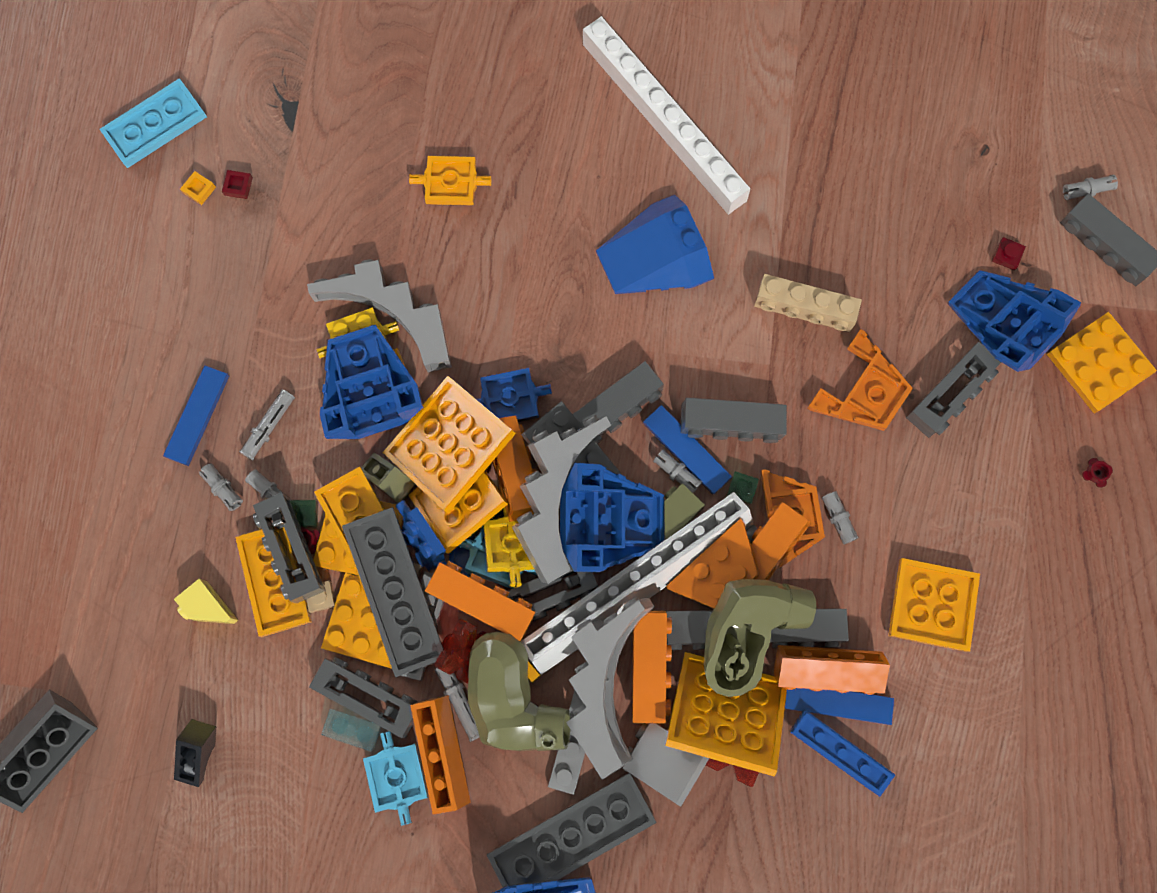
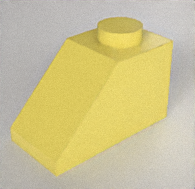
[174,579,238,624]

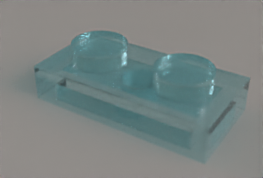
[321,709,381,752]

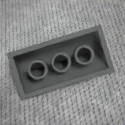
[0,689,98,813]

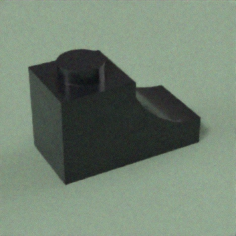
[174,719,217,787]

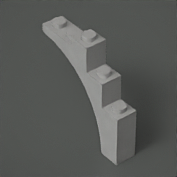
[307,259,452,372]
[512,415,611,584]
[566,597,655,779]

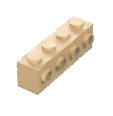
[754,274,862,332]

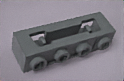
[906,342,1001,438]
[253,493,326,604]
[507,564,598,622]
[309,657,418,738]

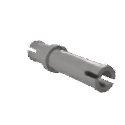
[239,389,295,460]
[435,662,479,742]

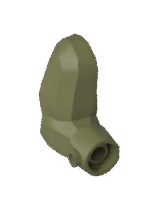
[704,579,816,697]
[468,632,571,751]

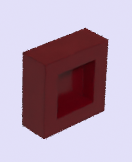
[221,170,253,199]
[991,237,1026,271]

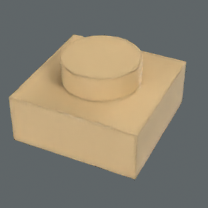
[306,581,335,613]

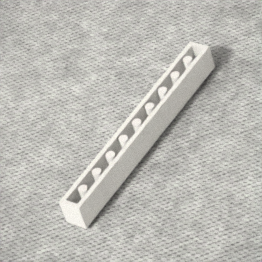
[583,16,750,215]
[521,492,754,675]

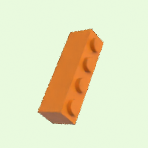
[492,415,536,522]
[751,502,811,581]
[425,561,536,641]
[632,611,672,723]
[774,645,890,695]
[410,695,471,815]

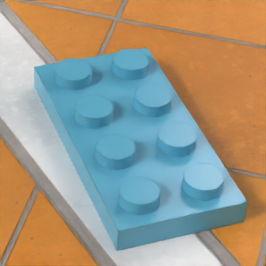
[99,78,207,168]

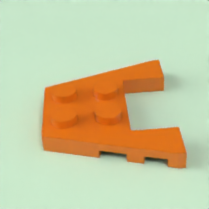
[807,329,913,431]

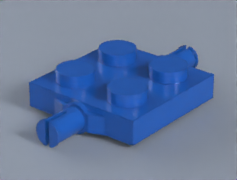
[476,368,552,422]
[395,500,447,572]

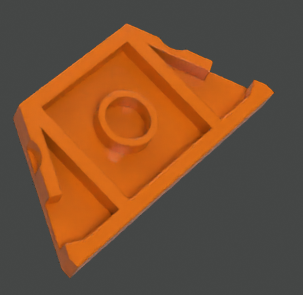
[760,469,825,568]
[666,518,759,608]

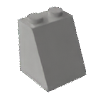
[622,723,709,807]

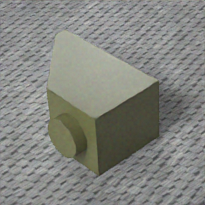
[361,453,415,503]
[664,483,705,540]

